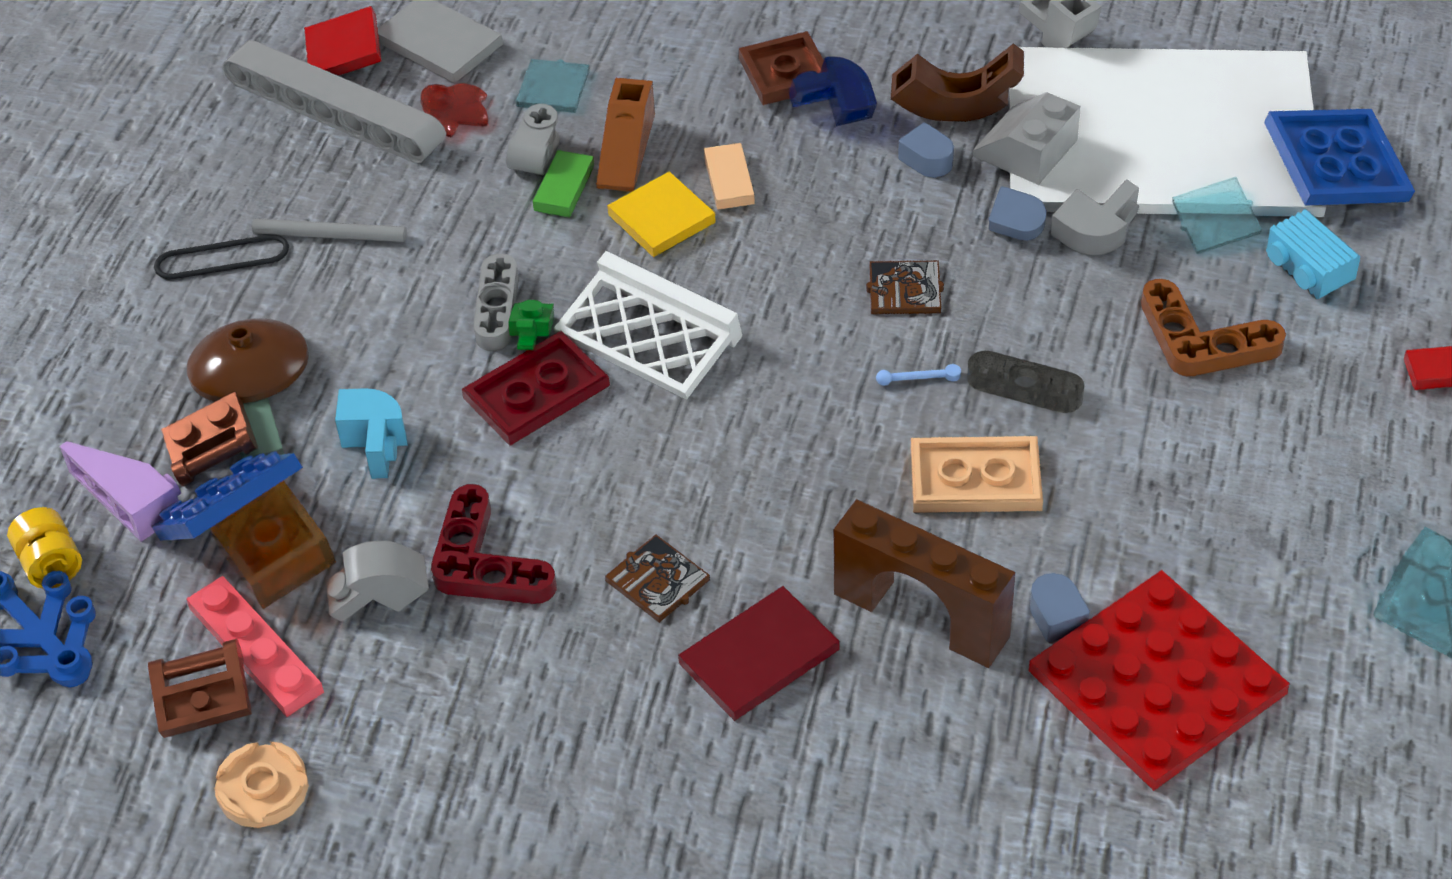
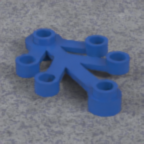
[0,571,96,687]

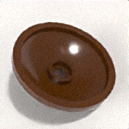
[187,318,309,404]

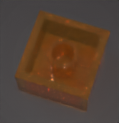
[209,480,336,609]

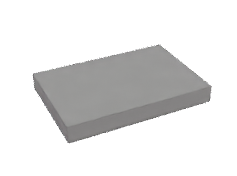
[378,0,503,83]

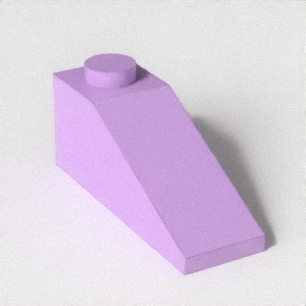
[60,441,181,542]

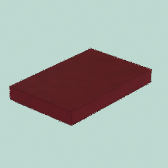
[462,331,610,446]
[678,586,840,721]

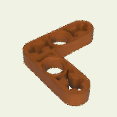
[1141,279,1286,377]

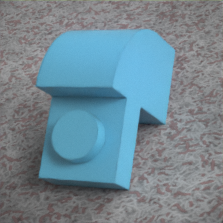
[335,388,408,479]

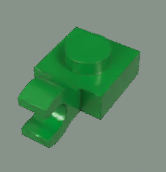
[508,300,554,350]

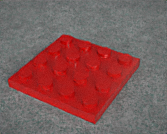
[1028,570,1290,791]

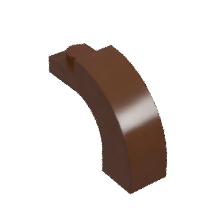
[891,43,1024,122]

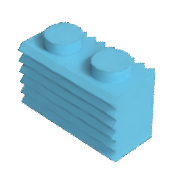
[1266,208,1361,299]

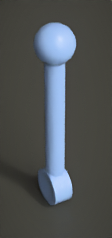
[876,364,961,386]

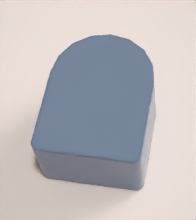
[898,122,954,178]
[988,186,1046,241]
[1030,573,1090,642]

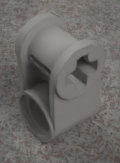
[506,104,560,176]

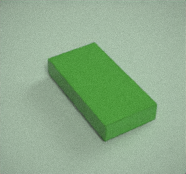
[533,150,594,218]

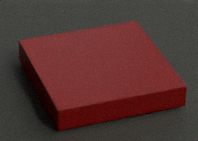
[304,6,381,76]

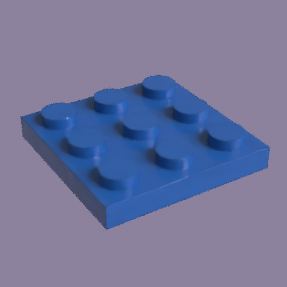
[1264,109,1415,206]
[151,451,303,541]

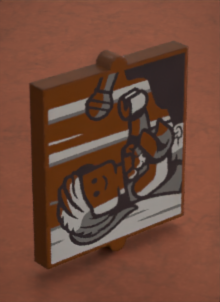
[866,260,944,314]
[605,534,710,623]

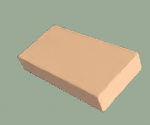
[704,143,755,210]

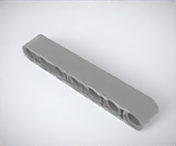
[222,40,446,163]

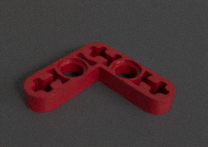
[431,484,557,604]

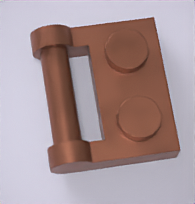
[161,392,258,487]
[148,639,252,738]

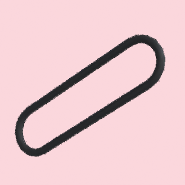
[154,235,289,279]

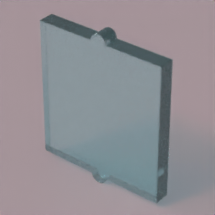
[516,59,590,113]
[1172,177,1262,254]

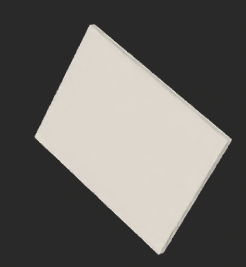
[1009,47,1326,217]

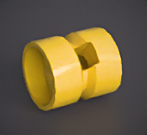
[7,507,83,589]

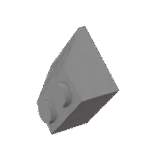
[972,92,1081,185]

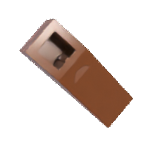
[596,78,655,192]

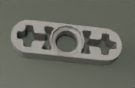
[473,254,519,351]

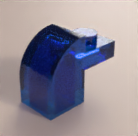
[789,57,877,126]

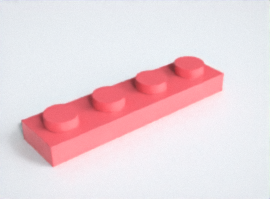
[186,576,324,717]

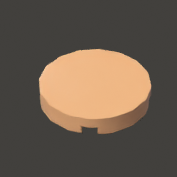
[214,741,309,828]

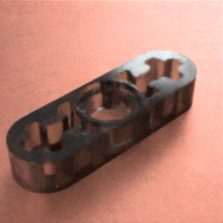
[967,350,1085,413]

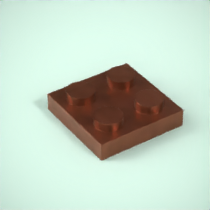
[739,31,833,105]

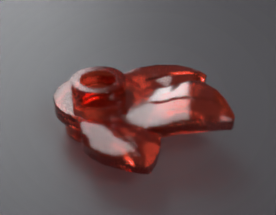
[420,83,488,138]

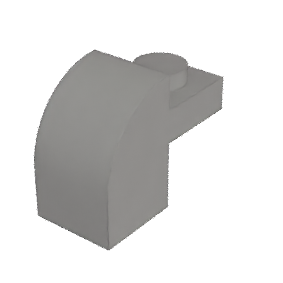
[1018,0,1102,49]
[1051,179,1139,255]
[326,541,429,622]

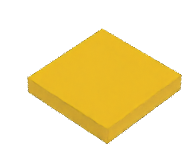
[607,171,716,258]

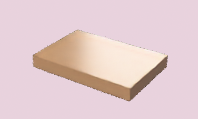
[910,436,1043,513]

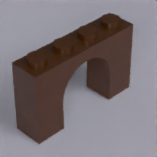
[833,499,1016,668]

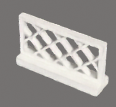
[554,251,742,400]

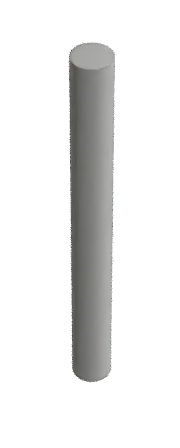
[252,219,407,242]

